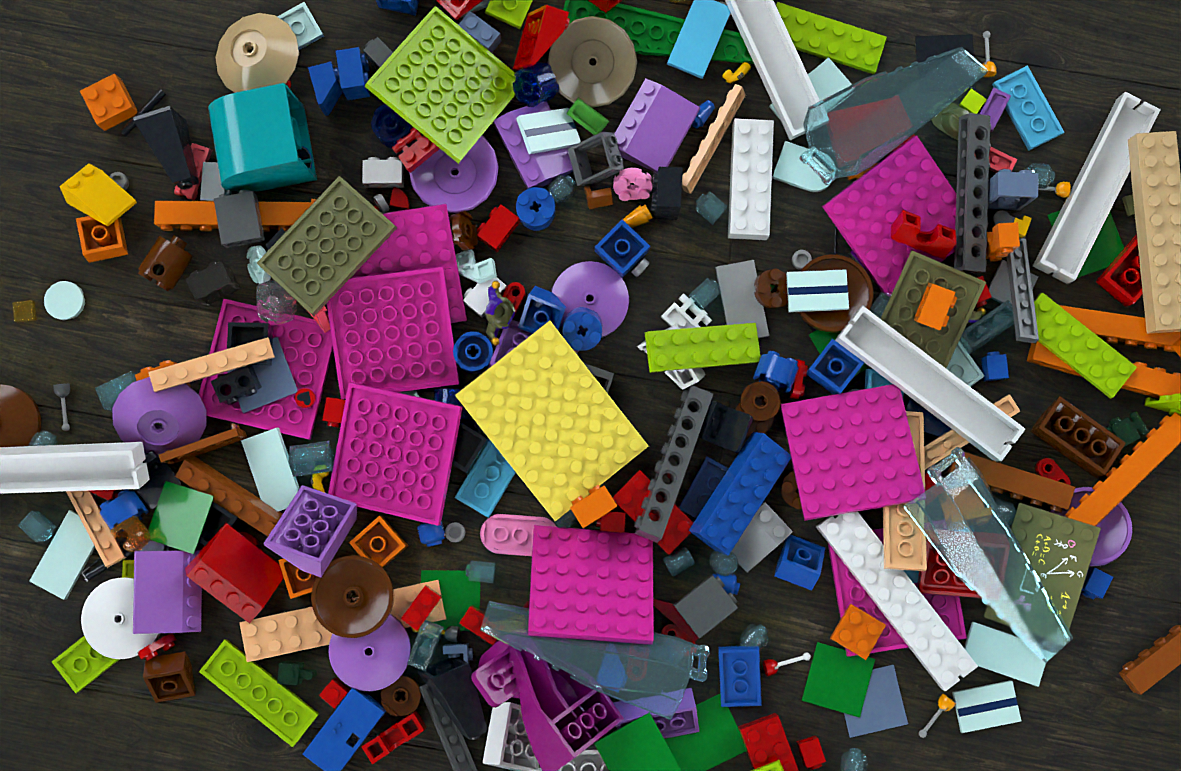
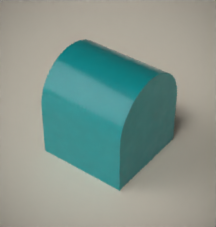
[208,83,317,192]

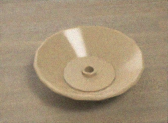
[216,13,299,93]

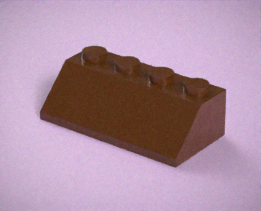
[1031,396,1126,478]

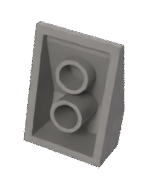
[730,502,793,572]

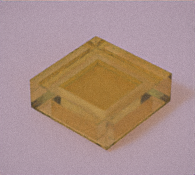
[12,300,36,323]

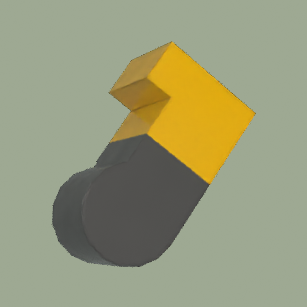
[989,210,1032,238]

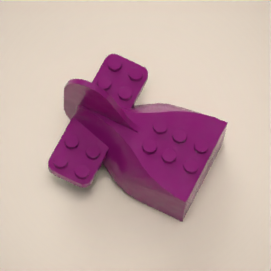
[471,631,624,771]

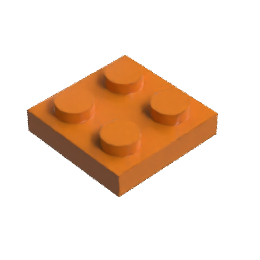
[830,604,886,660]

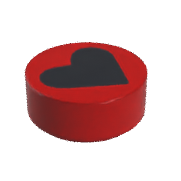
[295,388,316,408]

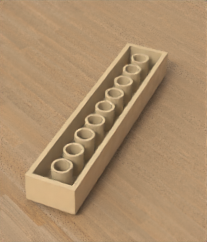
[1128,131,1181,334]

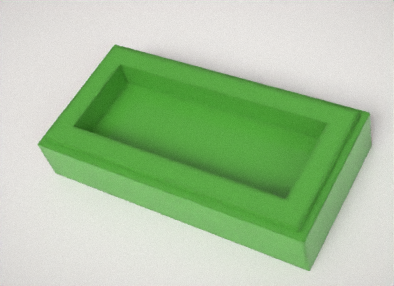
[566,97,609,136]

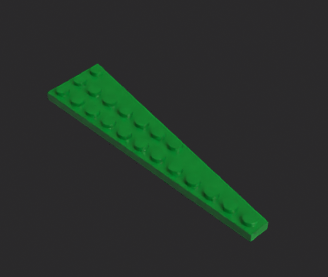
[563,0,754,64]

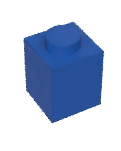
[981,352,1009,381]
[1082,567,1113,600]

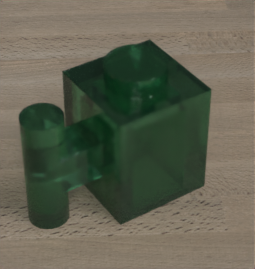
[1106,411,1149,448]
[277,661,317,685]

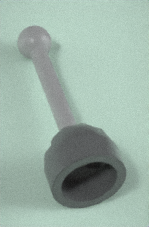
[53,383,70,431]

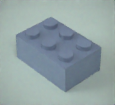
[988,169,1038,210]

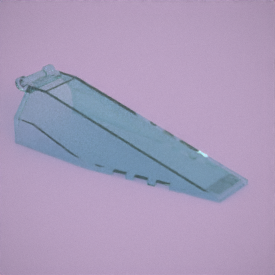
[799,47,988,185]
[903,447,1073,662]
[480,601,710,720]

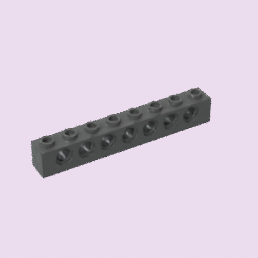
[954,113,991,274]
[634,385,713,543]

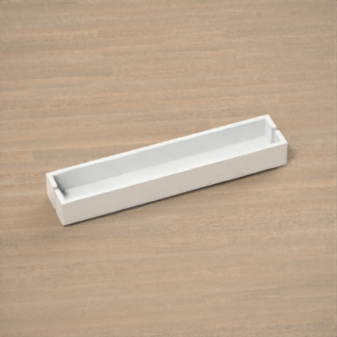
[725,0,829,140]
[1033,92,1161,284]
[835,306,1025,462]
[0,442,150,493]
[816,511,978,691]

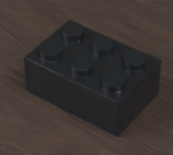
[651,167,683,220]

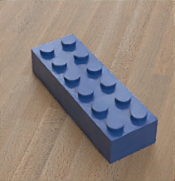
[689,432,791,556]

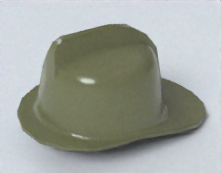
[931,101,970,140]

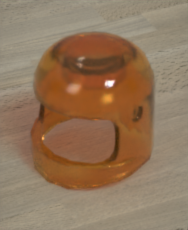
[110,516,150,552]

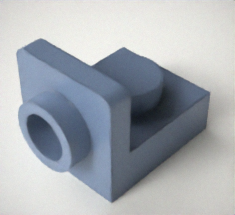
[443,643,473,663]

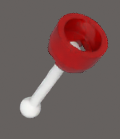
[762,652,811,677]

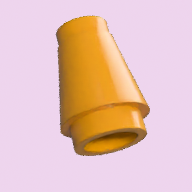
[623,204,653,228]

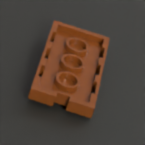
[159,423,247,464]

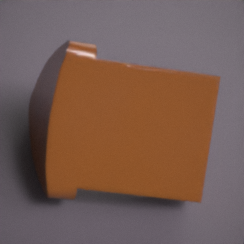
[584,185,613,209]

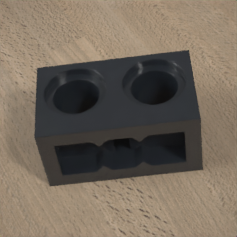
[211,365,262,405]

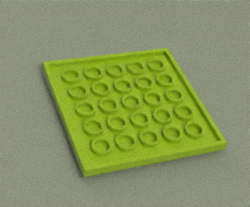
[365,6,525,164]

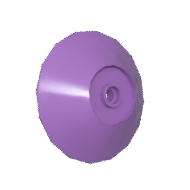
[409,136,499,213]
[112,377,206,455]

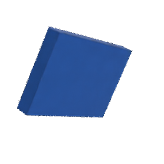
[718,646,762,707]

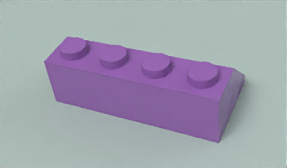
[613,688,699,738]

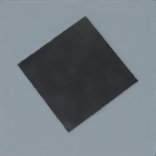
[915,34,976,92]

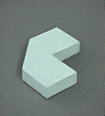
[456,250,497,284]

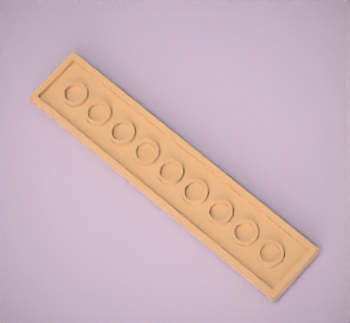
[239,580,446,662]

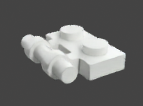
[661,293,712,329]

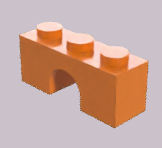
[986,222,1020,261]

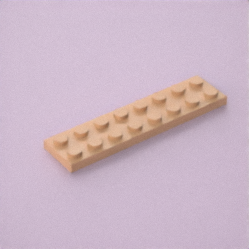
[883,411,927,571]

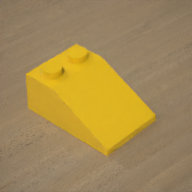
[60,163,137,226]

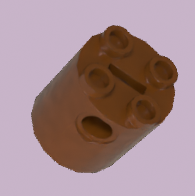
[138,236,194,292]

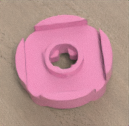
[613,168,652,201]

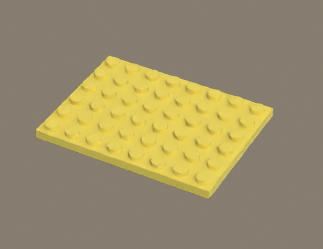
[455,321,649,521]

